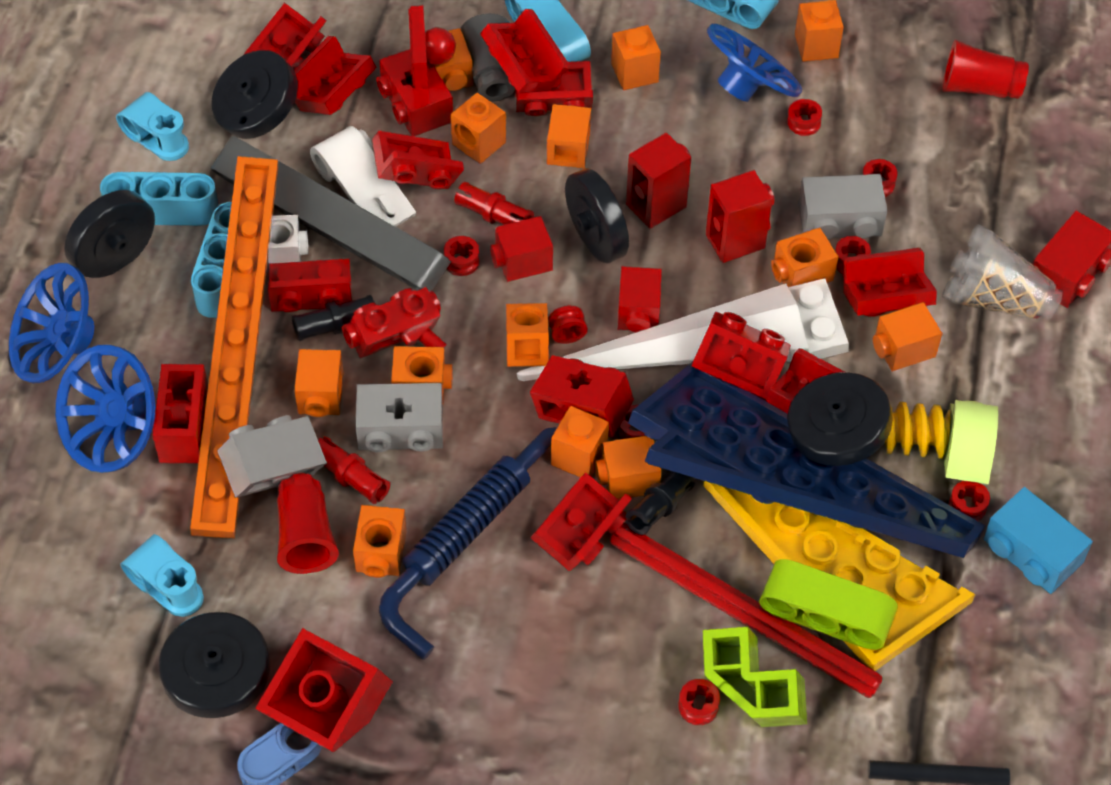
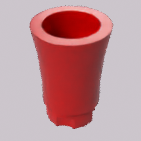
[943,40,1029,99]
[277,473,339,574]

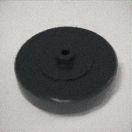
[211,50,298,139]
[565,168,629,263]
[64,190,155,278]
[787,372,893,466]
[159,612,270,718]

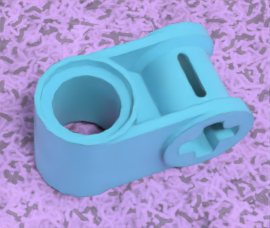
[116,92,189,161]
[120,534,204,617]

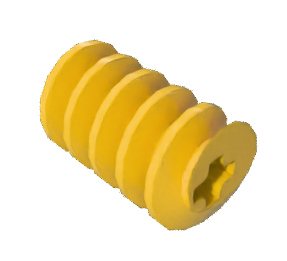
[884,402,951,459]

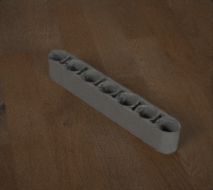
[210,136,451,291]

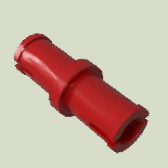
[454,181,534,225]
[318,436,390,504]

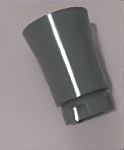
[461,13,515,101]

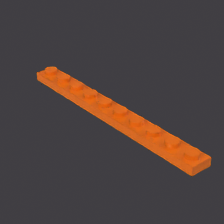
[190,156,278,539]

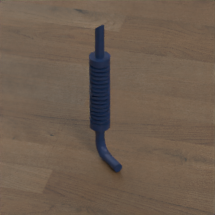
[379,427,557,660]

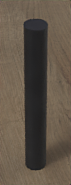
[868,760,1010,785]

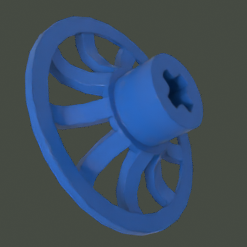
[707,24,803,102]
[9,263,94,384]
[56,345,155,473]

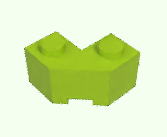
[703,627,807,727]

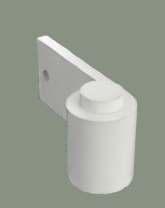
[310,126,416,227]

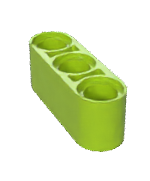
[759,559,898,650]

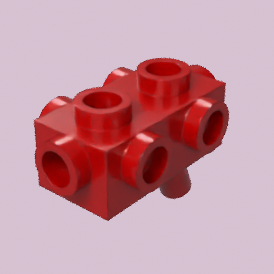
[342,287,447,359]

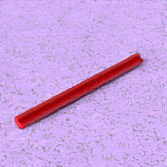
[610,523,883,698]

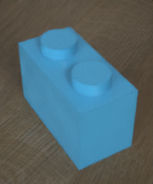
[983,487,1093,594]

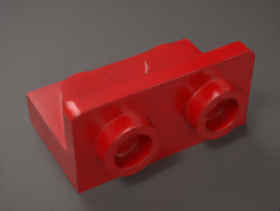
[268,258,352,312]
[691,312,791,399]

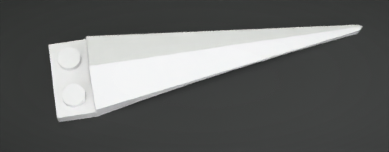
[517,278,849,381]

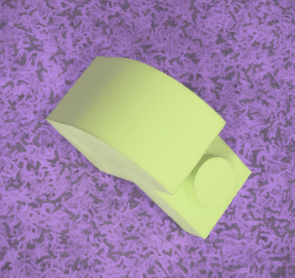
[944,400,998,484]

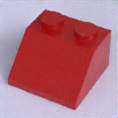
[255,628,393,753]

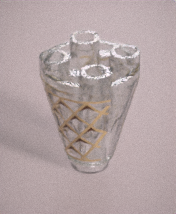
[942,224,1063,320]

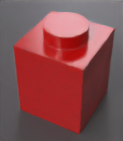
[490,216,553,282]
[617,266,662,333]

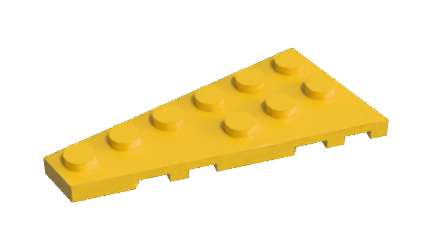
[703,481,975,671]

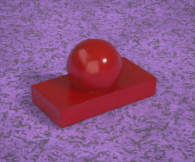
[408,5,457,89]

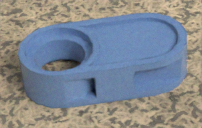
[237,723,322,785]

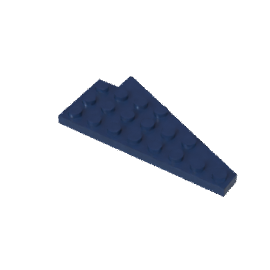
[628,361,986,558]

